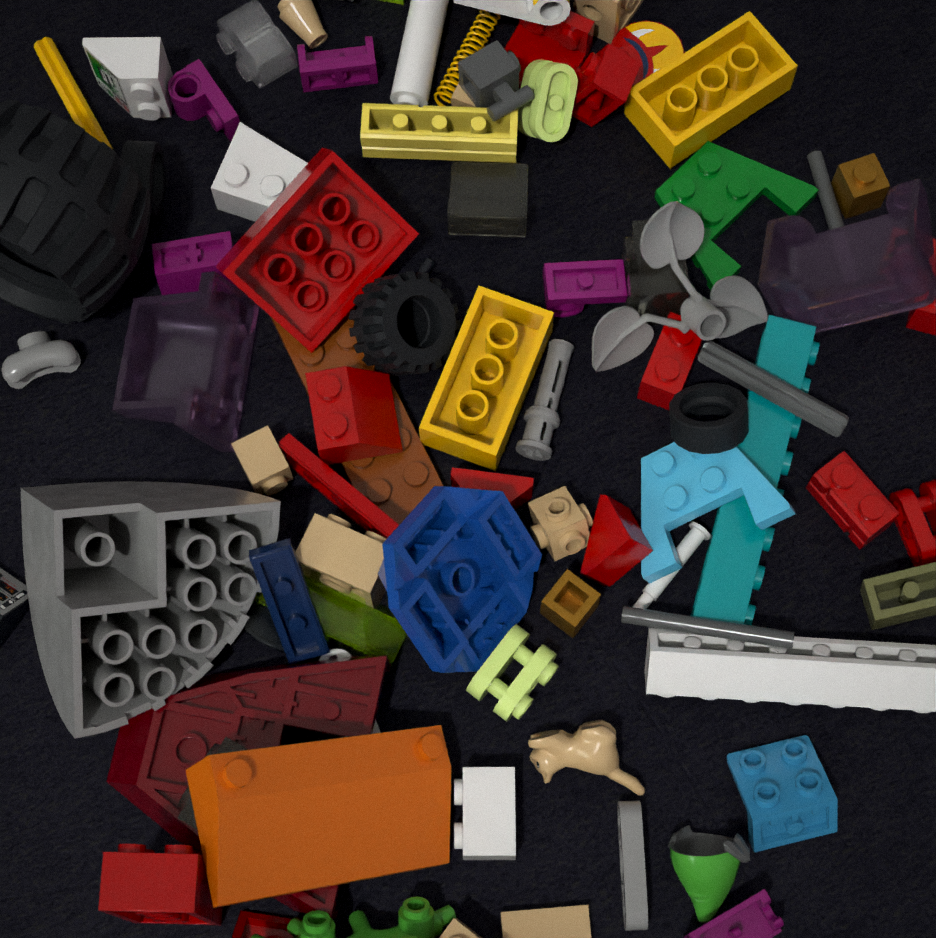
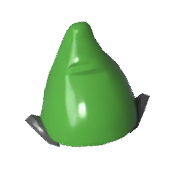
[667,825,750,923]

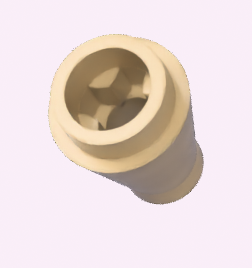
[277,0,328,49]

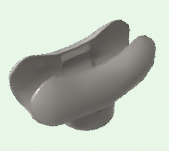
[2,331,81,389]

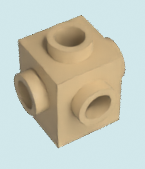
[528,486,593,561]

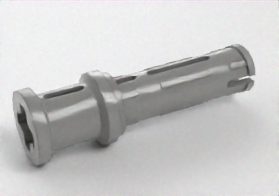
[515,339,574,461]

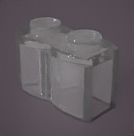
[216,0,298,89]

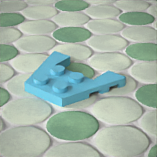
[641,442,796,584]

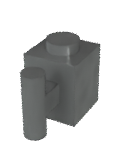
[458,40,534,122]

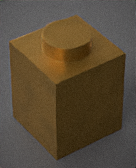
[831,153,890,219]
[540,569,601,638]

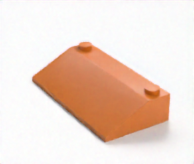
[186,725,451,908]

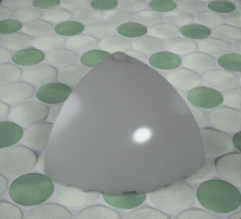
[21,481,281,739]

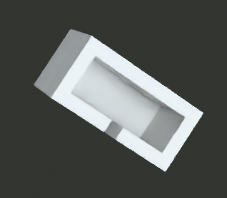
[454,767,516,860]

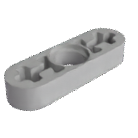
[617,800,648,931]

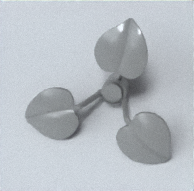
[592,201,768,372]

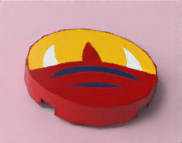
[611,20,685,87]

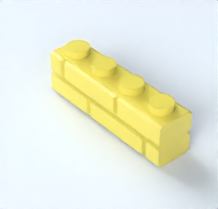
[360,103,518,163]

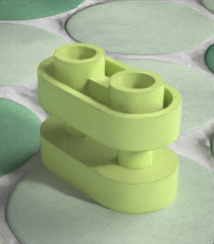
[518,59,578,142]
[466,624,559,722]

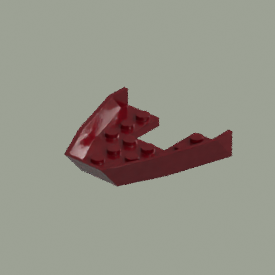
[106,656,391,919]

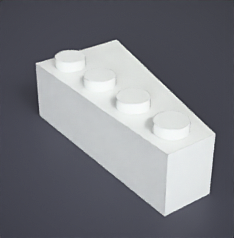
[211,122,308,222]

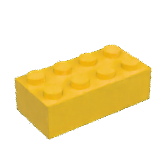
[624,11,798,168]
[419,286,554,471]

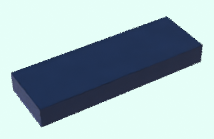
[249,538,330,665]

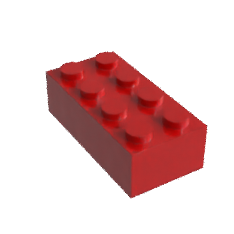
[98,844,223,925]

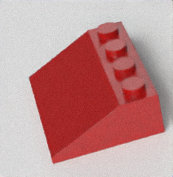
[215,147,419,353]

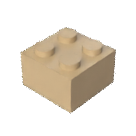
[296,513,386,613]

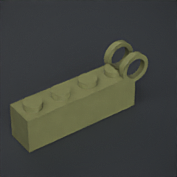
[860,562,936,630]

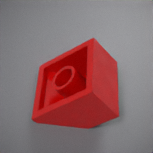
[305,366,403,465]

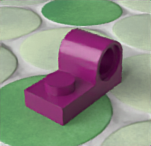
[168,59,240,142]
[542,259,628,318]

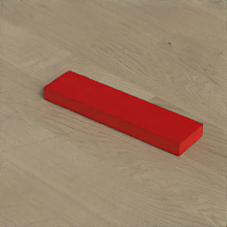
[279,433,399,539]

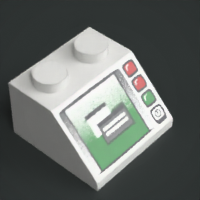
[82,37,173,121]

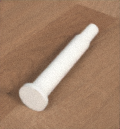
[632,521,711,609]

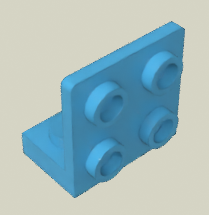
[727,735,838,853]

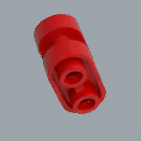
[889,479,936,567]

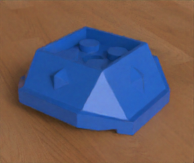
[378,486,542,673]

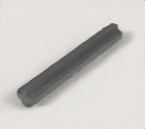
[698,341,849,437]

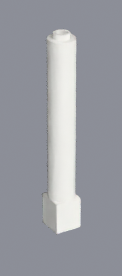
[390,0,449,107]

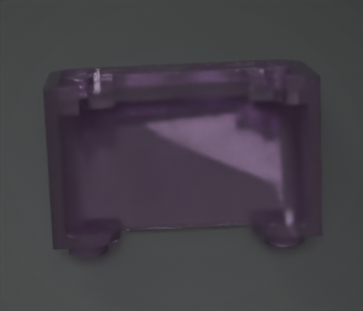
[758,178,936,334]

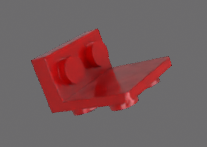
[504,11,595,88]

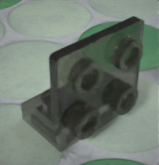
[447,162,528,237]

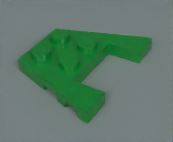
[654,141,819,291]

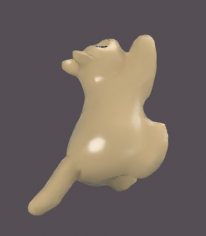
[528,720,645,796]

